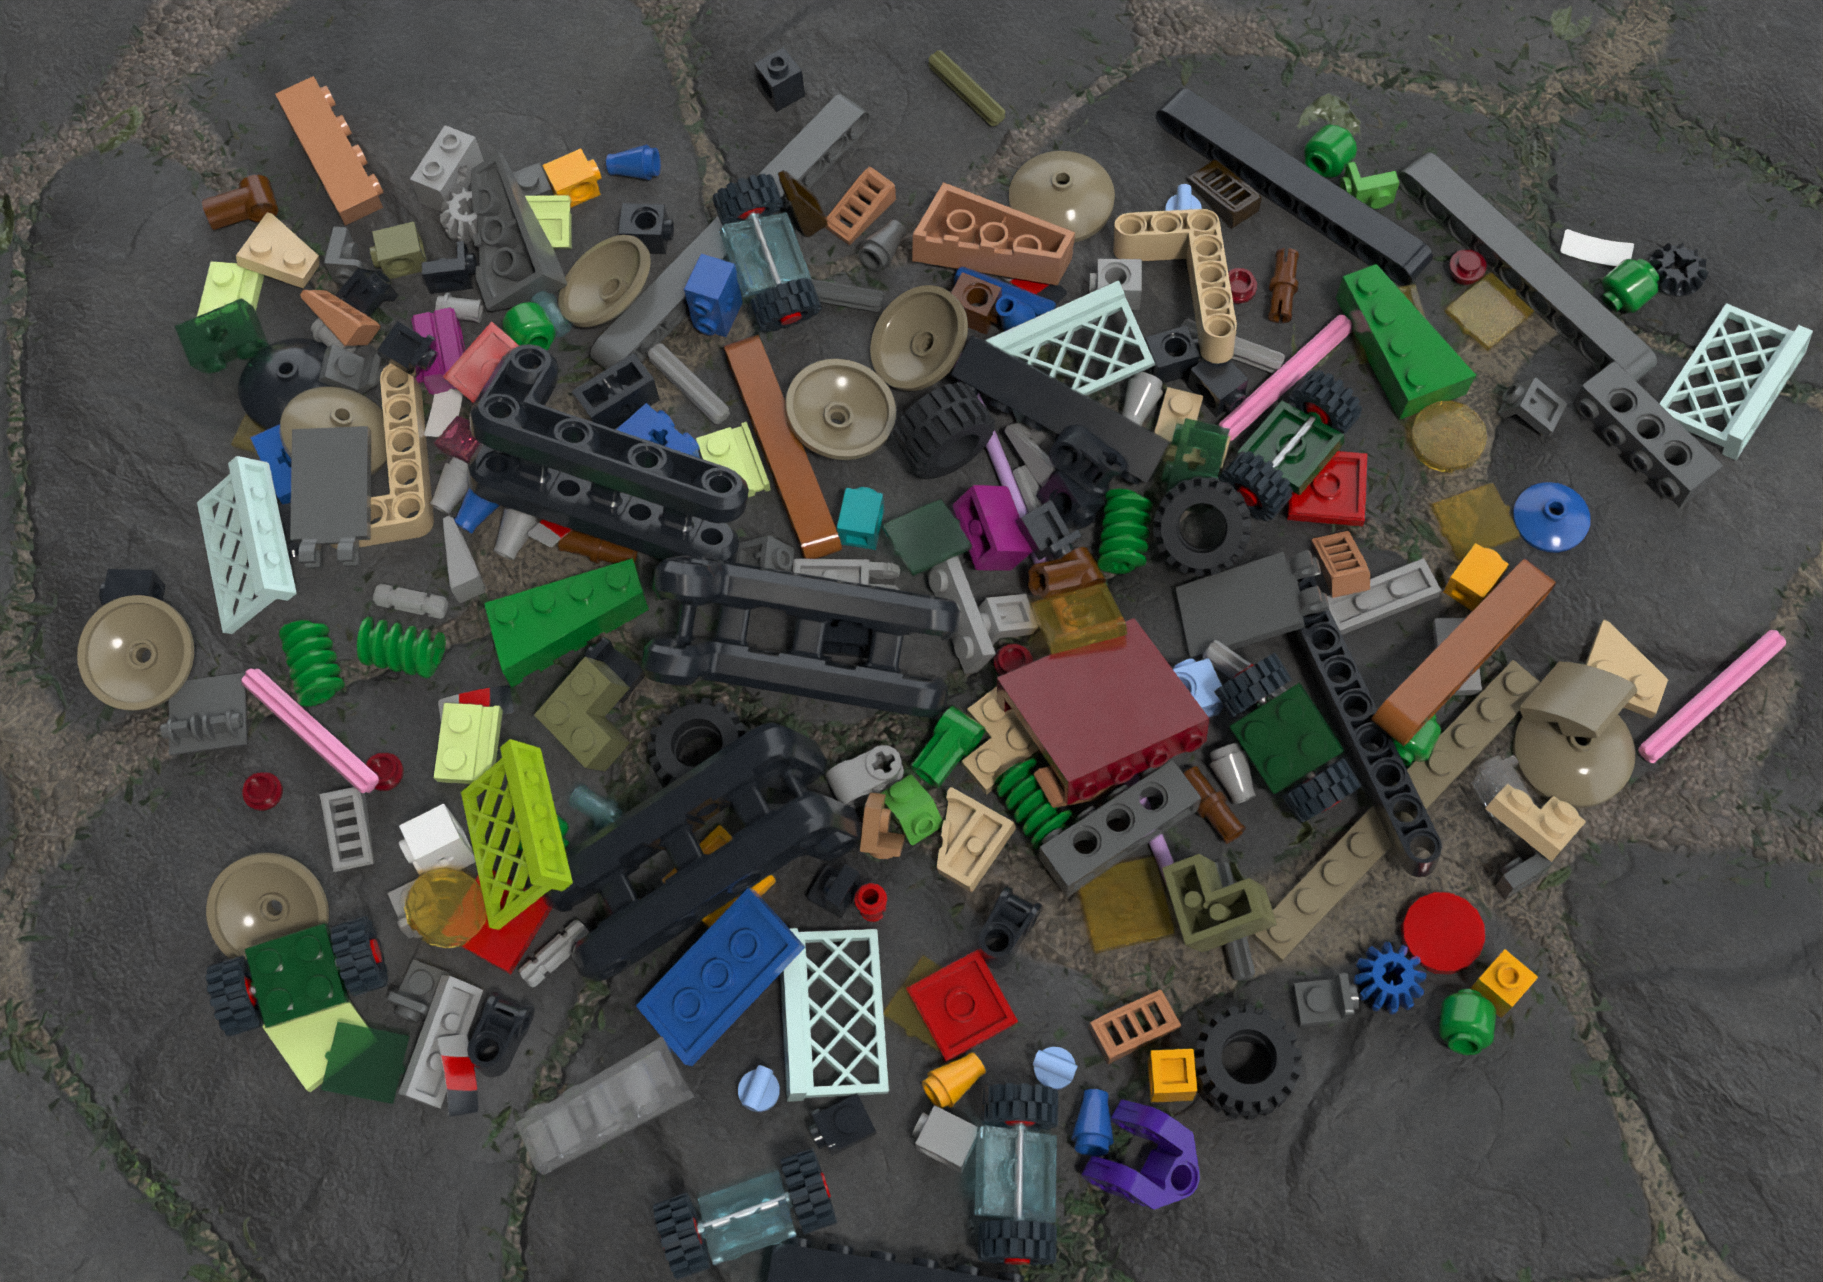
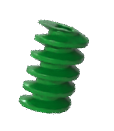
[1098,488,1153,574]
[357,617,446,678]
[278,620,345,707]
[994,758,1072,850]

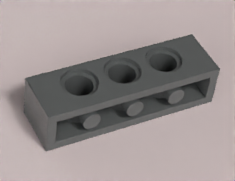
[1573,361,1724,508]
[1039,760,1201,897]

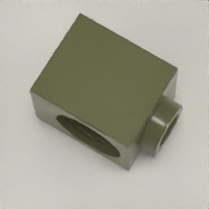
[369,222,427,279]

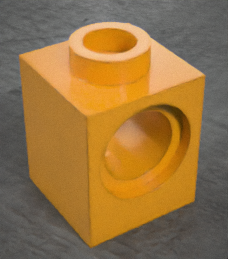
[542,149,602,208]
[1443,543,1509,611]
[1470,949,1538,1018]
[1147,1049,1197,1102]

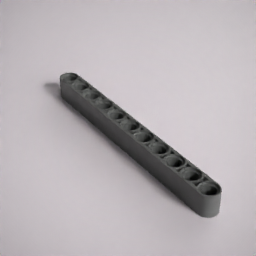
[590,94,871,370]

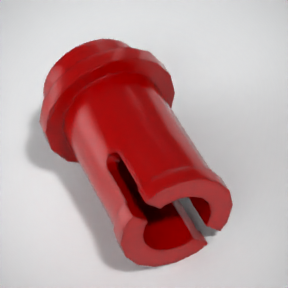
[855,883,887,922]

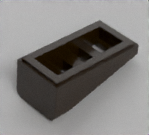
[1187,159,1262,229]
[778,170,828,237]

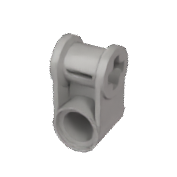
[825,745,904,809]

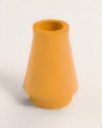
[922,1052,986,1109]

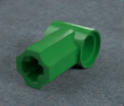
[911,706,986,788]

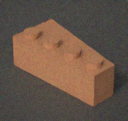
[275,76,384,226]
[912,182,1075,285]

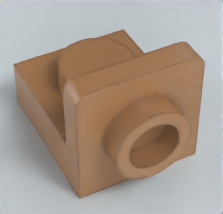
[860,792,905,859]

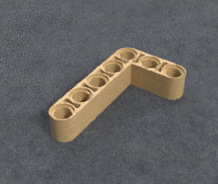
[1113,209,1237,363]
[330,363,434,549]

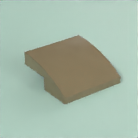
[1519,661,1638,738]

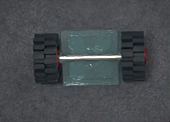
[712,173,822,332]
[975,1083,1058,1265]
[653,1148,837,1280]

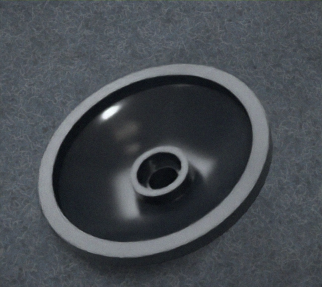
[238,338,329,430]

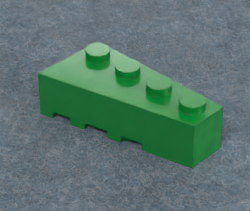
[1335,264,1476,420]
[484,558,649,688]

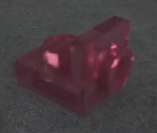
[434,416,480,464]

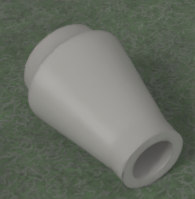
[1122,372,1163,426]
[429,457,469,515]
[493,508,538,561]
[1209,743,1256,805]

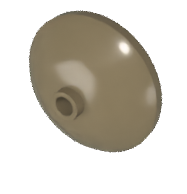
[1009,151,1115,243]
[558,235,651,327]
[870,285,968,391]
[785,359,896,460]
[279,386,387,475]
[77,595,194,711]
[1513,715,1635,808]
[206,853,329,959]

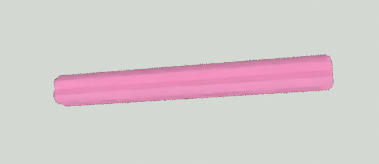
[1217,314,1353,441]
[1638,630,1786,763]
[241,668,379,793]

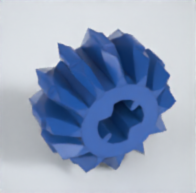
[1353,942,1426,1014]

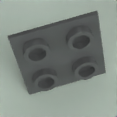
[160,672,247,756]

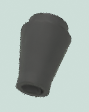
[859,220,906,271]

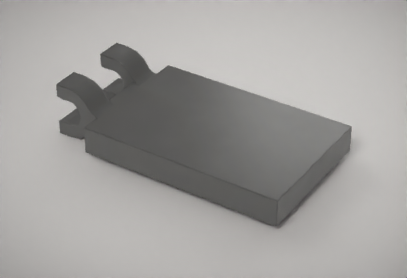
[290,426,371,569]
[1176,550,1330,661]

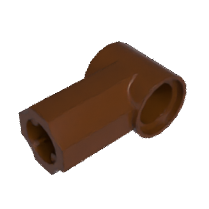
[201,175,278,230]
[1028,547,1106,599]

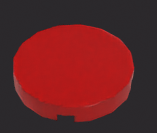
[1401,892,1485,975]

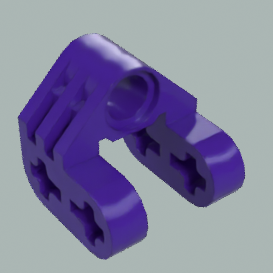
[1081,1100,1200,1210]

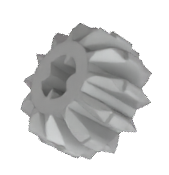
[440,186,478,245]

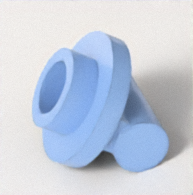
[1165,184,1201,211]
[1033,1047,1078,1089]
[738,1065,780,1112]

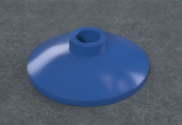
[1513,482,1591,553]

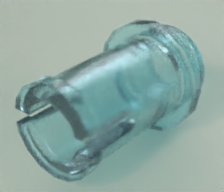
[530,291,573,337]
[569,785,622,829]

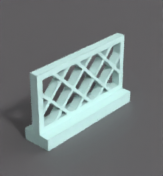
[986,280,1155,423]
[1660,303,1813,460]
[197,456,297,634]
[780,928,889,1102]

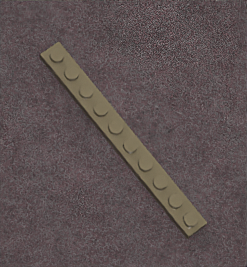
[1250,660,1541,963]

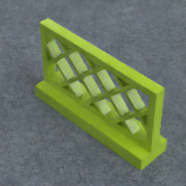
[461,739,573,930]

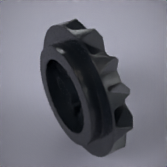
[1648,243,1709,296]

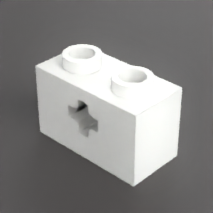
[399,804,475,883]

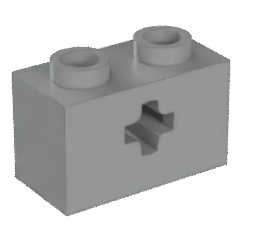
[410,125,484,212]

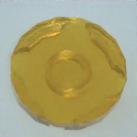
[1410,401,1487,473]
[404,867,487,948]

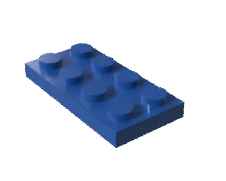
[636,888,805,1066]

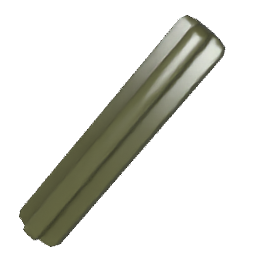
[928,50,1005,127]

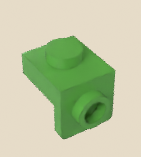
[1340,162,1400,209]
[880,774,943,845]

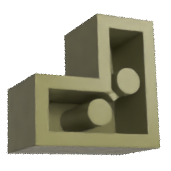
[534,657,630,772]
[1162,854,1277,953]

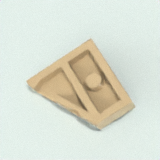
[236,212,319,289]
[1585,620,1668,719]
[937,787,1016,893]

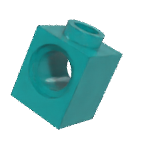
[837,487,885,550]

